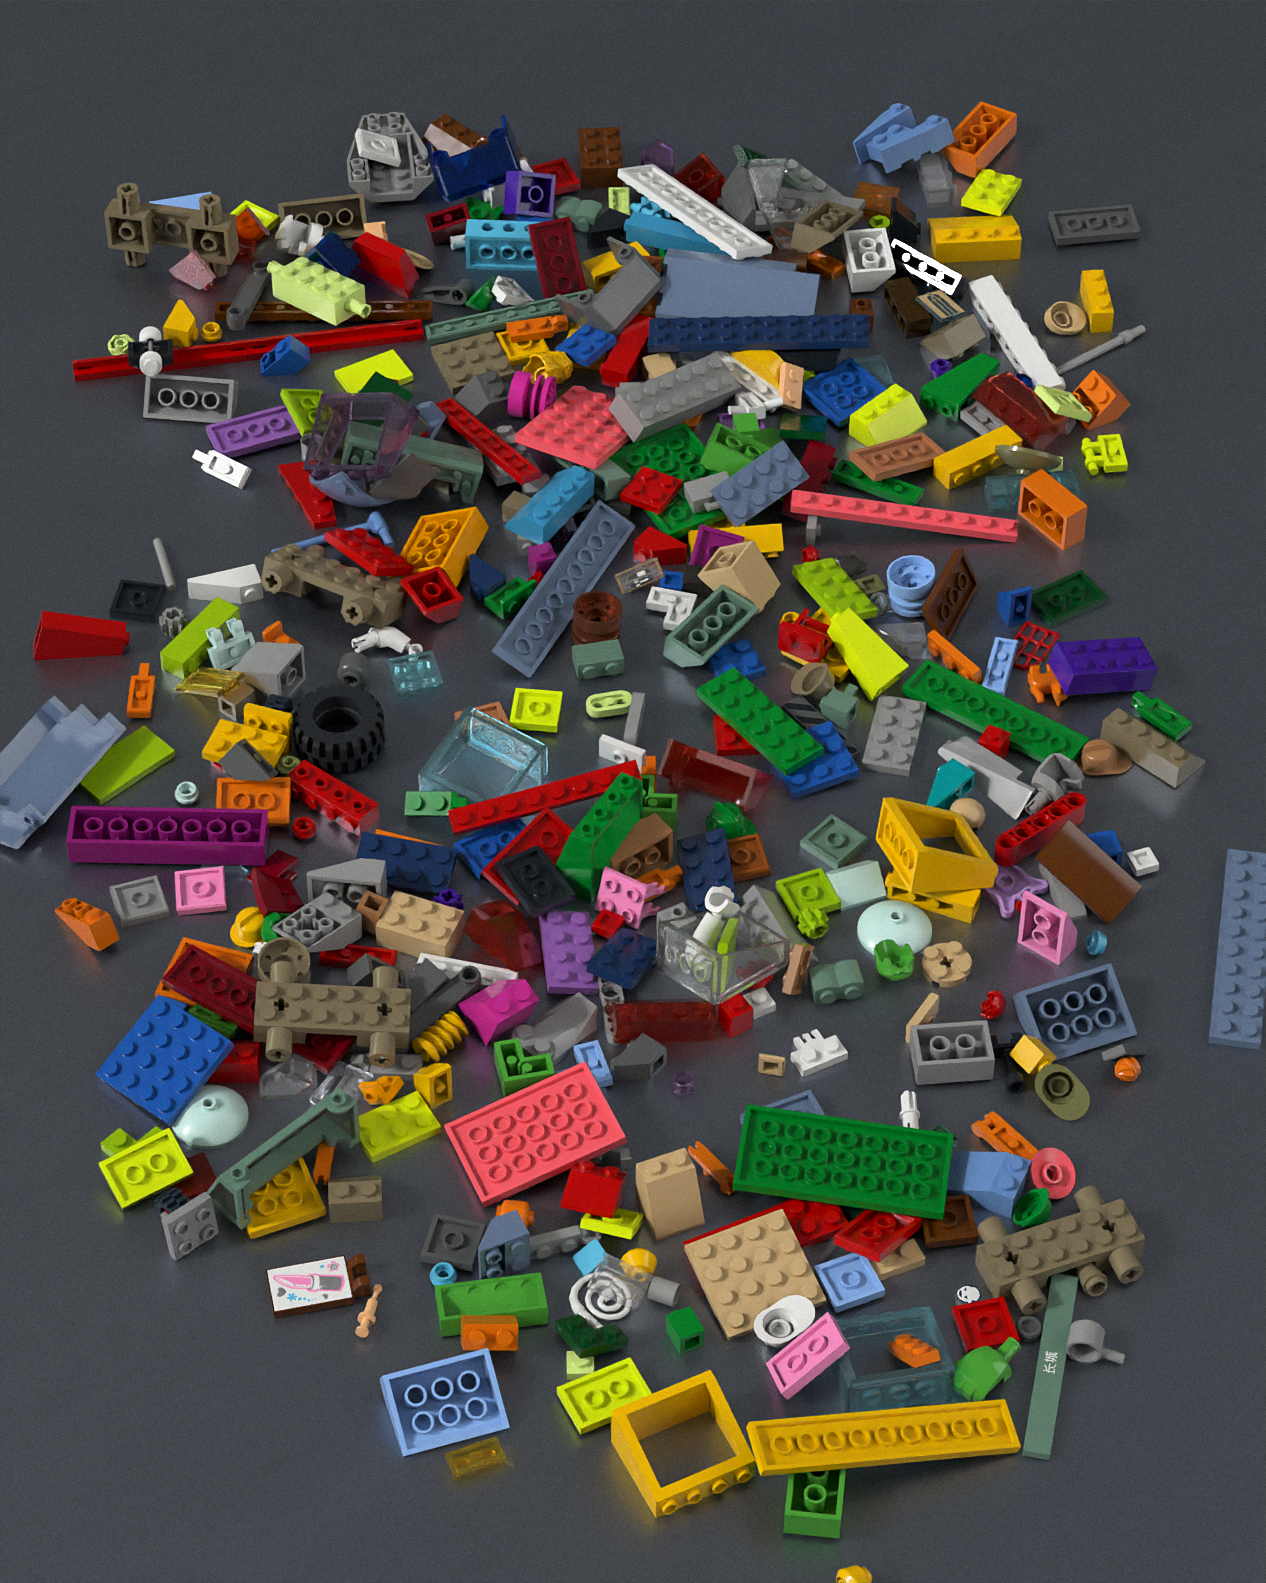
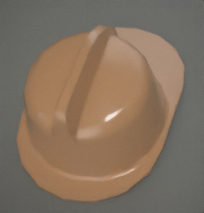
[1075,739,1132,776]

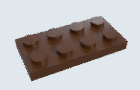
[921,549,980,641]

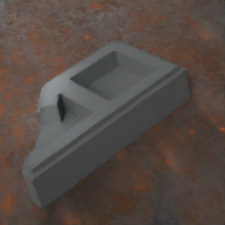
[1101,1044,1148,1062]

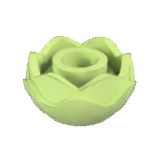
[108,334,134,356]

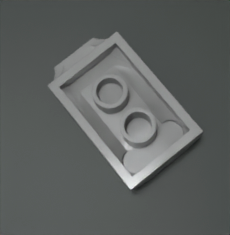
[508,992,599,1067]

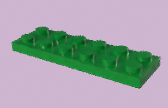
[696,667,824,776]

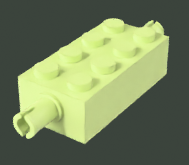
[267,257,371,326]

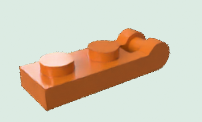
[971,1111,1038,1160]

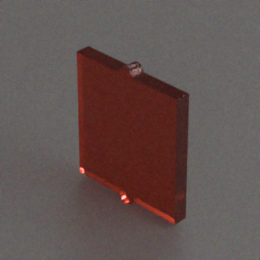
[172,1152,219,1200]

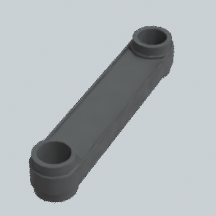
[226,260,271,330]
[395,965,482,1054]

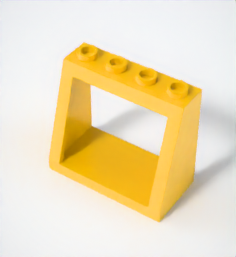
[875,797,998,894]
[611,1370,756,1518]

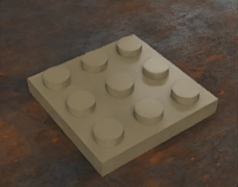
[431,331,515,395]

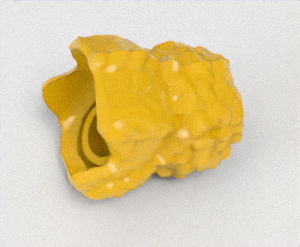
[523,351,573,384]

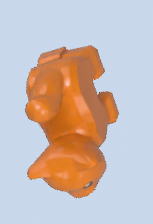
[1027,664,1069,707]

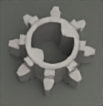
[159,607,188,638]

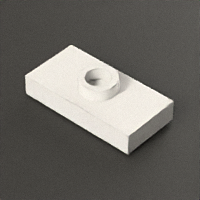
[599,734,646,772]

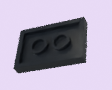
[495,845,576,919]

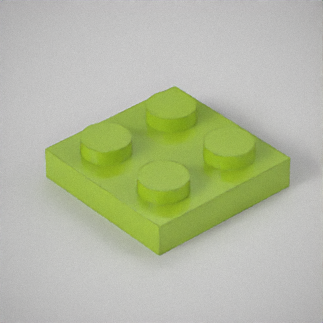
[776,867,841,922]

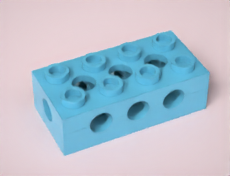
[465,219,540,272]

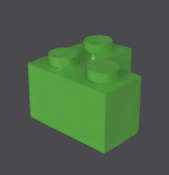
[733,413,781,448]
[640,774,678,832]
[494,1038,555,1098]

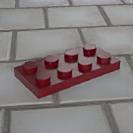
[527,216,587,299]

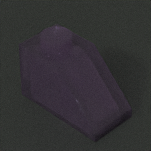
[641,138,674,178]

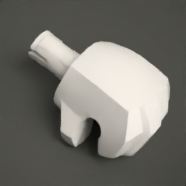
[275,215,340,257]

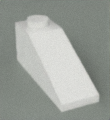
[187,564,263,604]

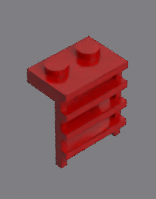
[778,608,835,663]

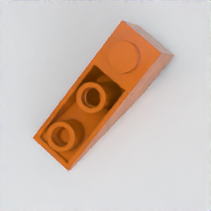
[54,898,120,951]

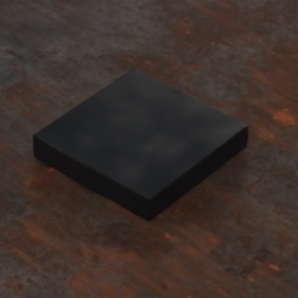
[109,579,166,623]

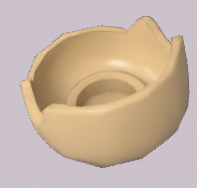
[949,798,986,830]

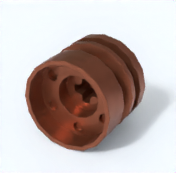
[572,591,622,645]

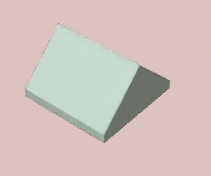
[824,860,887,911]

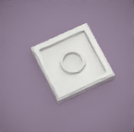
[355,128,401,167]

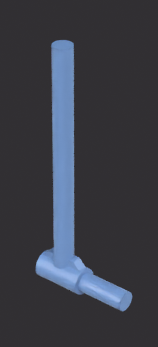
[271,511,395,553]

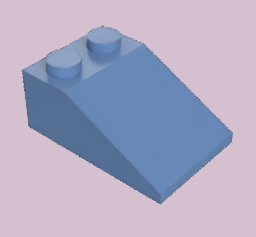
[946,1151,1032,1218]

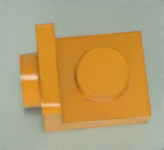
[358,1076,404,1105]

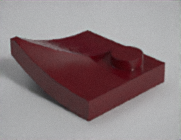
[251,867,305,918]

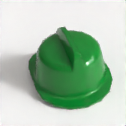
[705,801,757,840]

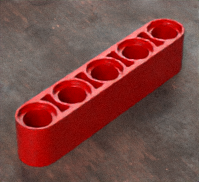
[994,792,1087,867]

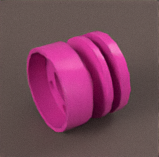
[508,370,556,420]

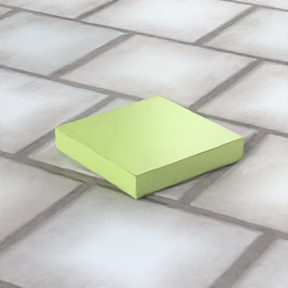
[1034,384,1092,422]

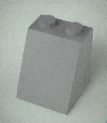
[230,642,306,702]

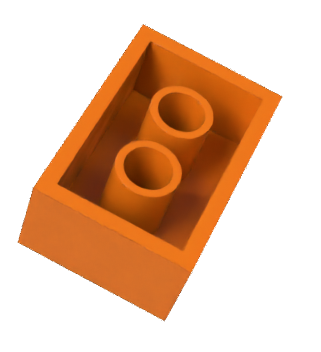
[1018,469,1088,551]

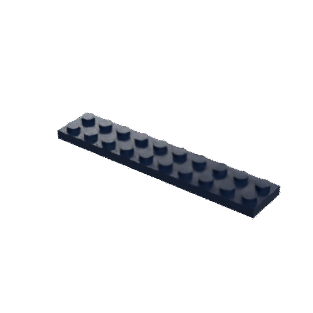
[648,314,869,352]

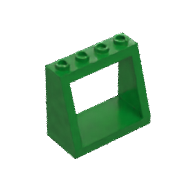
[555,772,643,904]

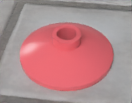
[1029,1147,1075,1200]

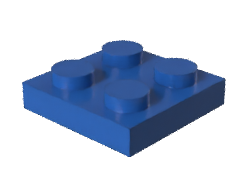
[555,324,617,367]
[707,638,766,681]

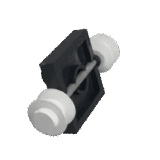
[128,326,174,376]

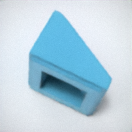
[572,1239,609,1276]

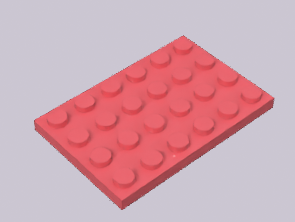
[514,386,631,470]
[443,1061,627,1208]

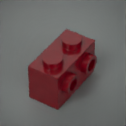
[425,202,471,246]

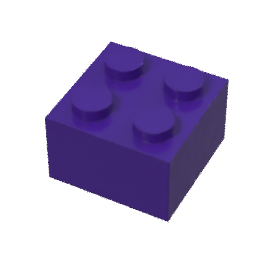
[503,171,556,218]

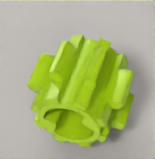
[797,906,829,940]

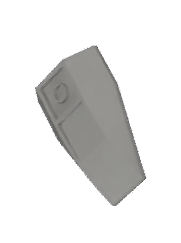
[346,112,434,203]

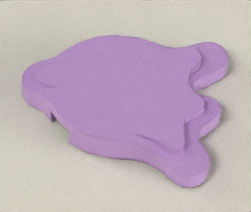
[981,864,1048,918]

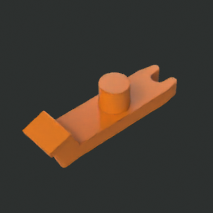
[313,1140,337,1185]
[688,1141,736,1196]

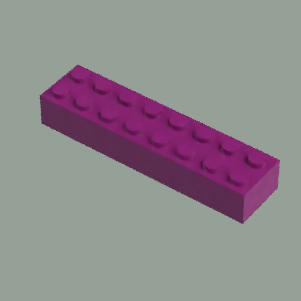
[66,806,269,866]

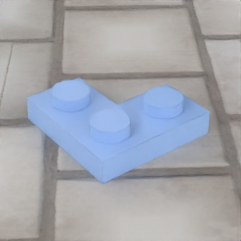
[556,1040,613,1088]

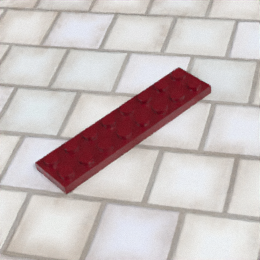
[162,944,357,1075]

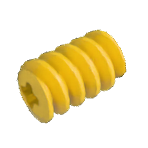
[412,1011,469,1062]

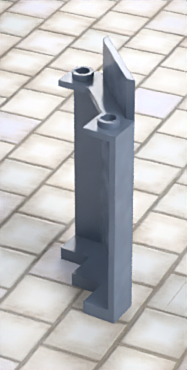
[655,248,820,319]
[0,695,127,849]

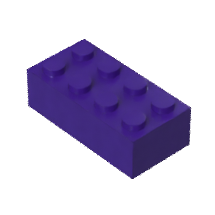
[1048,637,1158,695]

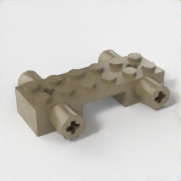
[104,183,239,278]
[261,544,408,629]
[254,961,411,1067]
[975,1185,1145,1316]

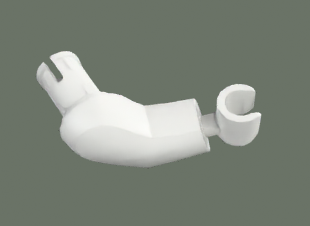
[351,626,423,663]

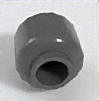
[337,652,370,687]

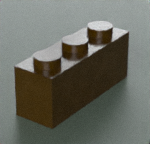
[883,277,933,339]

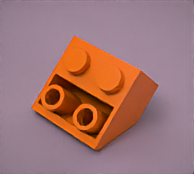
[1072,369,1131,430]

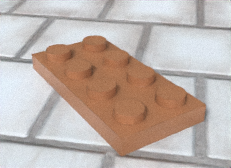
[849,432,946,482]

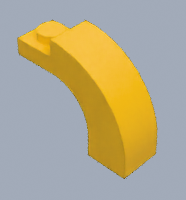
[728,350,785,390]

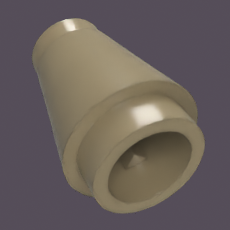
[1075,1262,1108,1297]

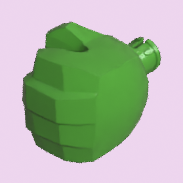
[948,1337,1021,1402]

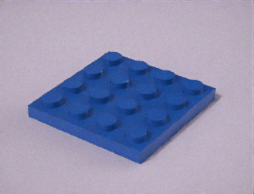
[95,994,235,1127]

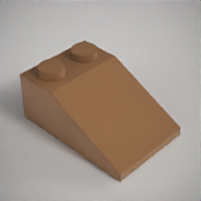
[610,813,673,879]

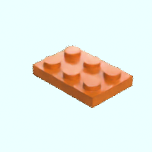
[216,777,291,827]

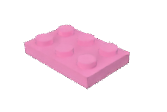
[766,1312,850,1400]

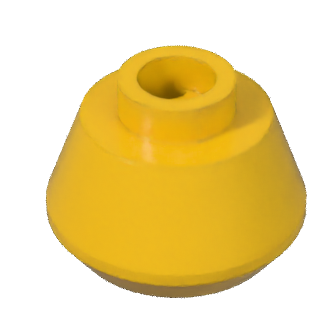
[621,1248,657,1283]
[836,1565,873,1583]

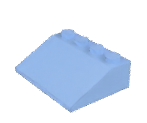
[379,1348,510,1457]

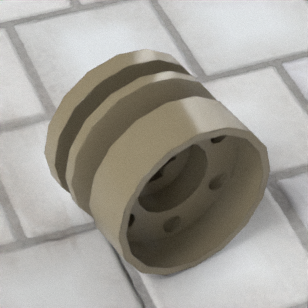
[257,937,311,984]

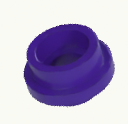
[930,359,952,378]

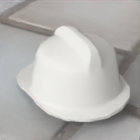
[754,1295,815,1348]

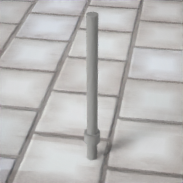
[1056,325,1146,376]

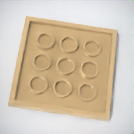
[684,1209,827,1341]

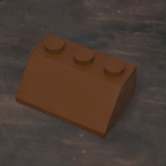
[421,114,481,180]

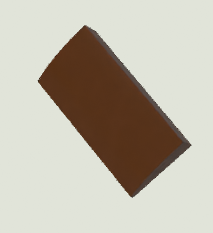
[1035,820,1142,925]

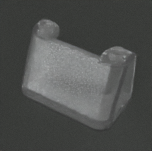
[747,158,810,250]

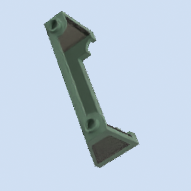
[206,1087,360,1230]

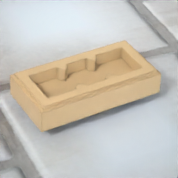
[905,993,940,1043]

